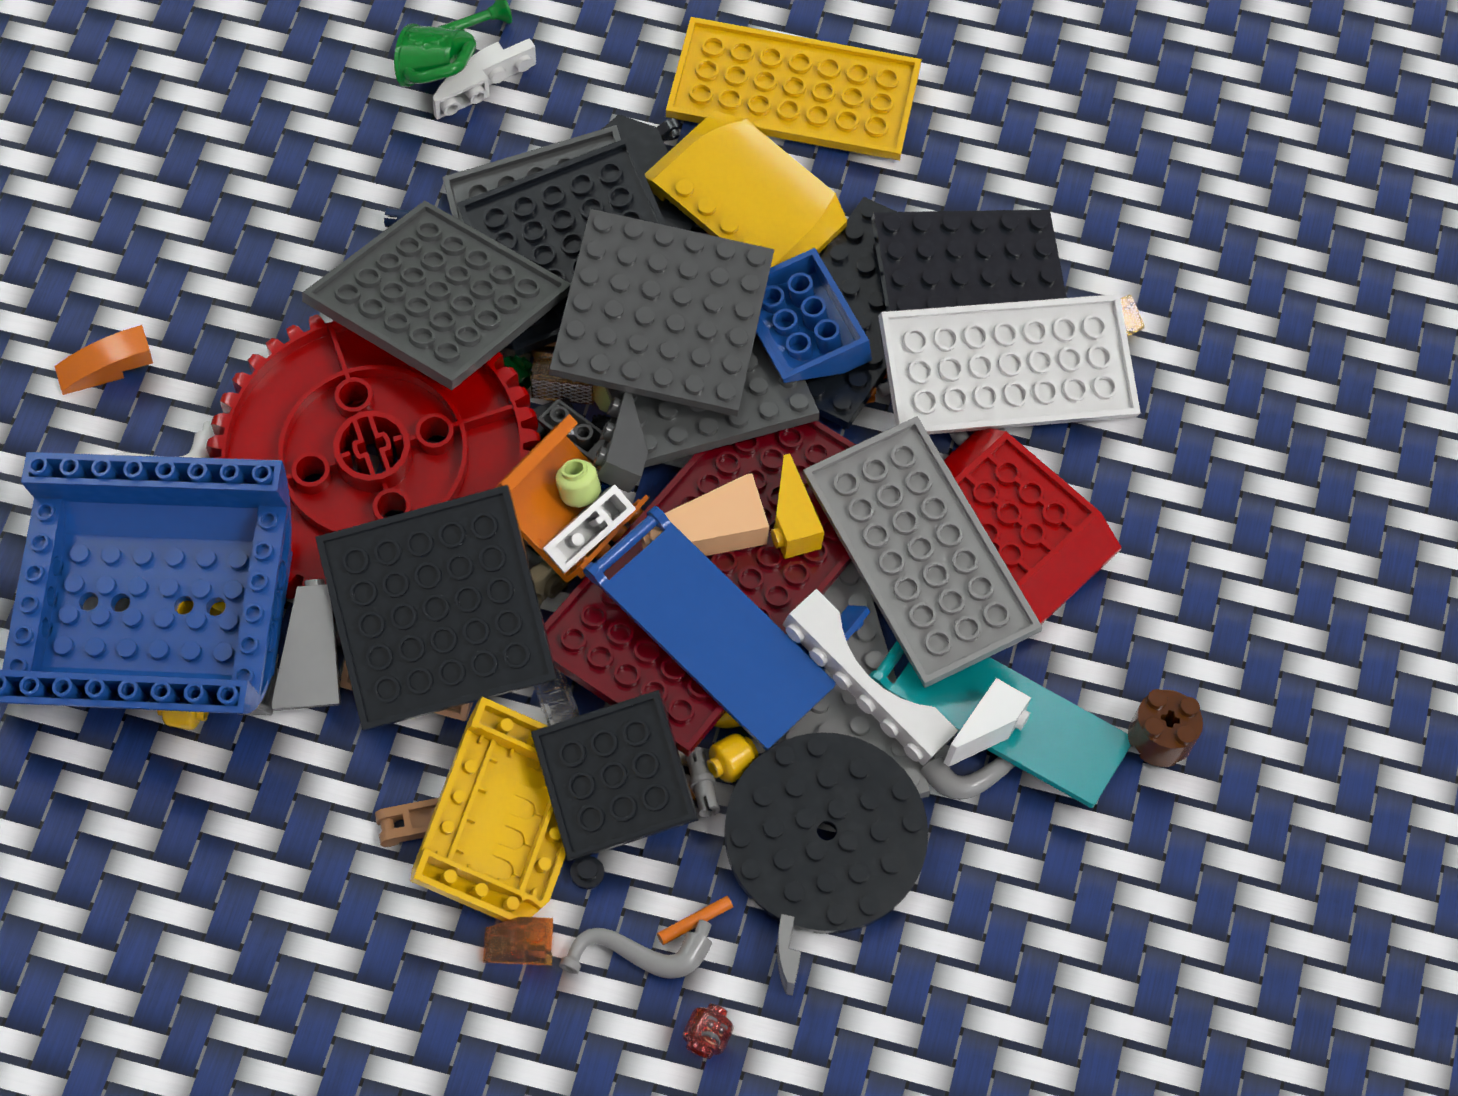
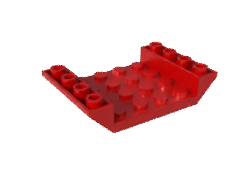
[944,428,1122,625]

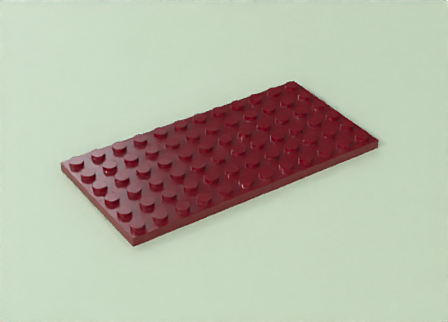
[544,421,856,757]

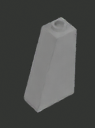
[272,579,341,711]

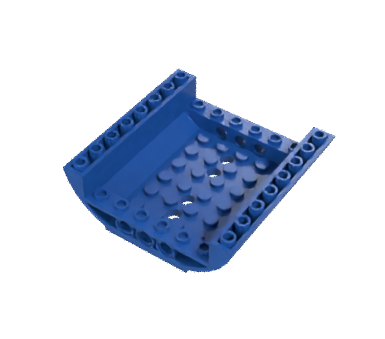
[0,452,293,714]

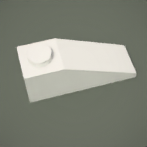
[542,485,636,574]
[944,678,1031,766]

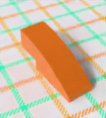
[54,325,153,395]

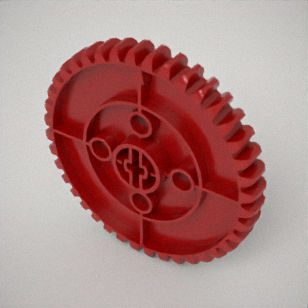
[206,314,541,599]

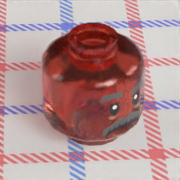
[682,1003,734,1059]

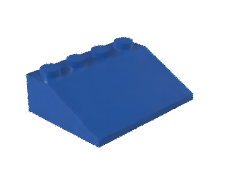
[756,248,872,383]

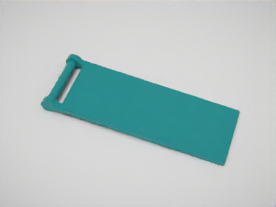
[869,641,1131,808]

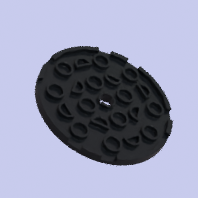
[724,732,928,934]

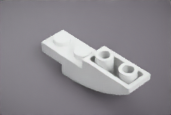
[433,38,536,120]

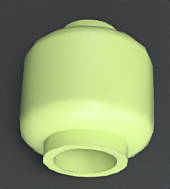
[555,459,601,508]

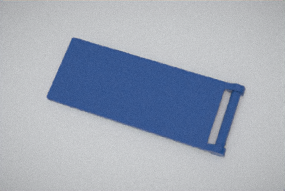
[583,506,836,750]

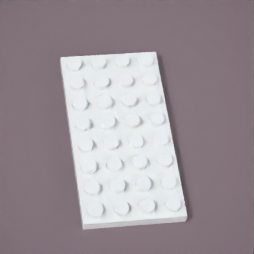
[878,294,1141,435]

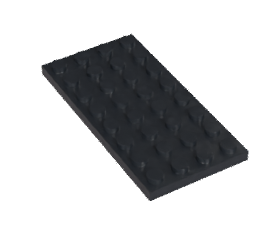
[805,197,897,429]

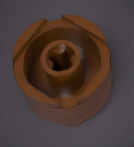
[1128,689,1203,767]

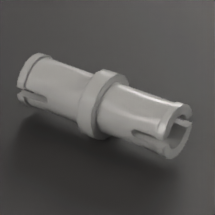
[685,748,720,817]

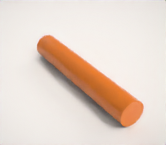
[657,896,733,945]

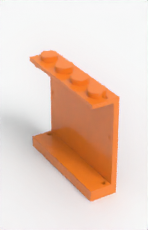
[495,414,649,583]

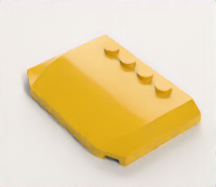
[645,111,847,268]
[410,696,566,928]

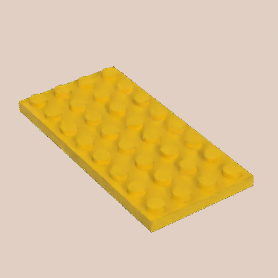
[666,17,922,161]

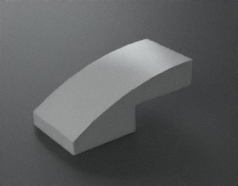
[777,914,801,996]

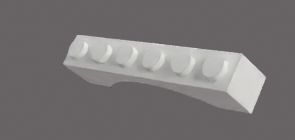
[782,589,958,766]

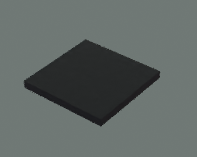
[531,690,699,862]

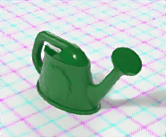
[394,0,512,88]

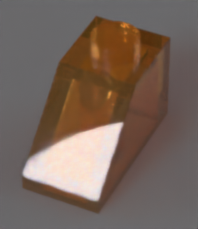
[483,917,554,966]

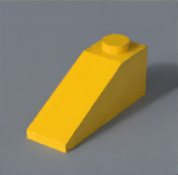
[771,453,824,559]

